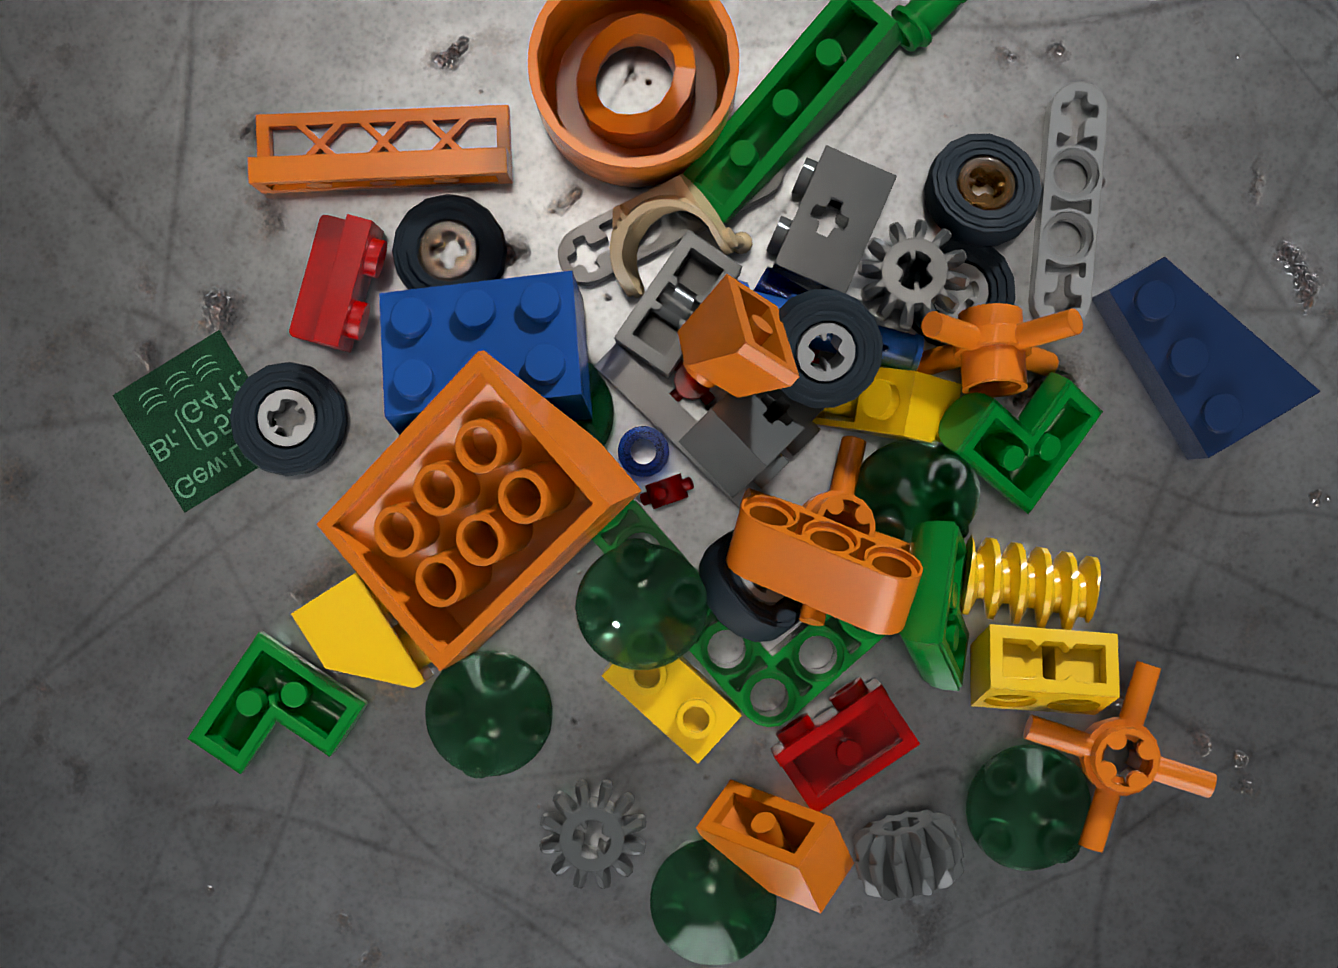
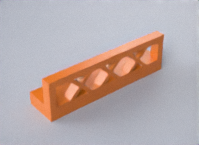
[247,105,513,193]

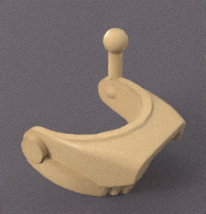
[609,174,752,298]

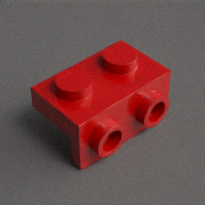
[289,214,387,353]
[770,677,920,812]

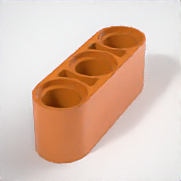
[726,495,923,635]

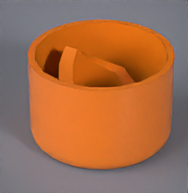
[528,0,739,187]

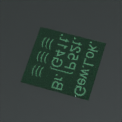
[112,330,285,513]

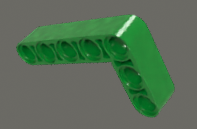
[592,498,886,727]

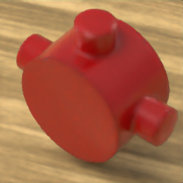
[669,360,715,405]
[640,473,694,509]

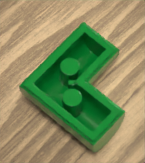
[938,372,1103,515]
[899,521,969,691]
[187,631,369,775]

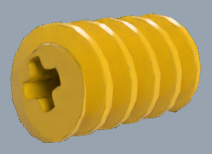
[960,534,1101,630]

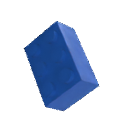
[379,271,593,435]

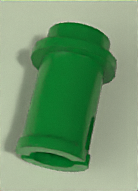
[891,0,967,52]

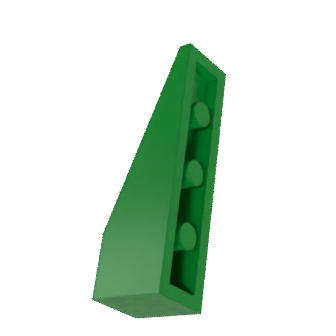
[683,0,903,225]

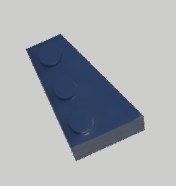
[1092,257,1321,460]

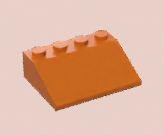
[316,350,642,671]

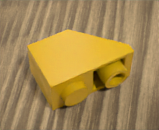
[813,367,962,447]
[291,572,434,688]

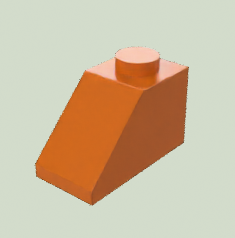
[678,274,800,398]
[696,779,854,913]

